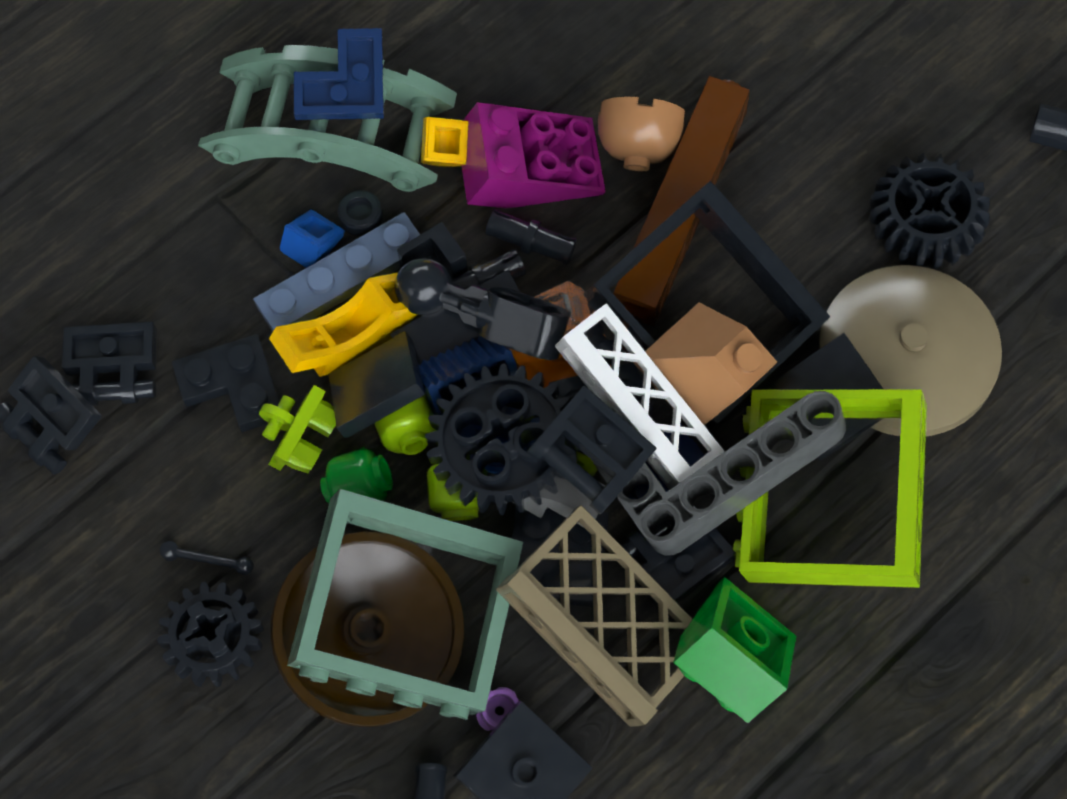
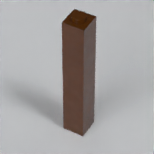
[614,76,750,327]

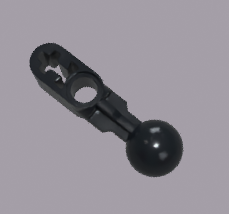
[395,258,570,360]

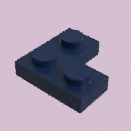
[294,28,384,120]

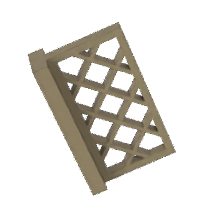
[495,505,692,727]

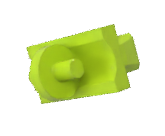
[259,385,336,474]

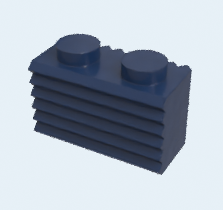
[418,335,518,415]

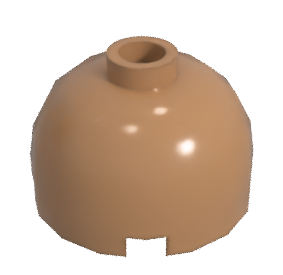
[598,97,685,171]

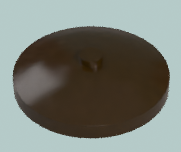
[270,532,464,727]

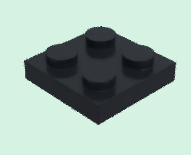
[512,507,609,607]

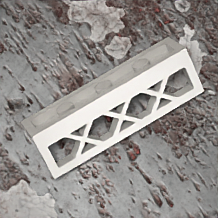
[555,303,725,490]

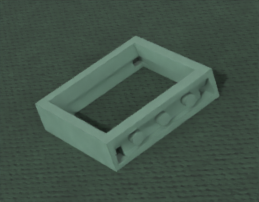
[287,489,523,720]

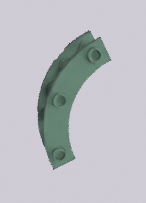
[198,45,457,192]

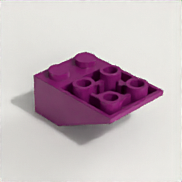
[462,102,605,209]

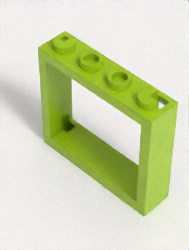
[733,389,927,588]

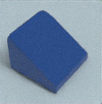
[280,209,345,268]

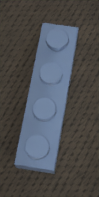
[253,212,420,332]

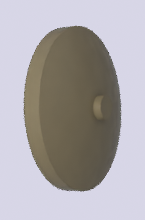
[818,265,1002,436]

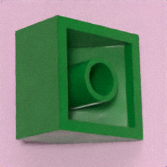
[673,577,797,723]

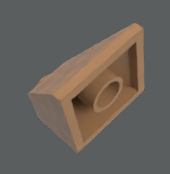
[633,302,777,425]

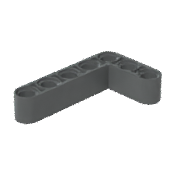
[592,391,846,555]

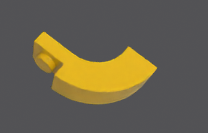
[269,273,417,377]

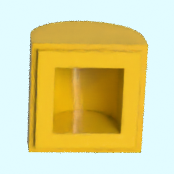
[421,117,469,167]

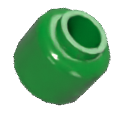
[320,448,393,504]

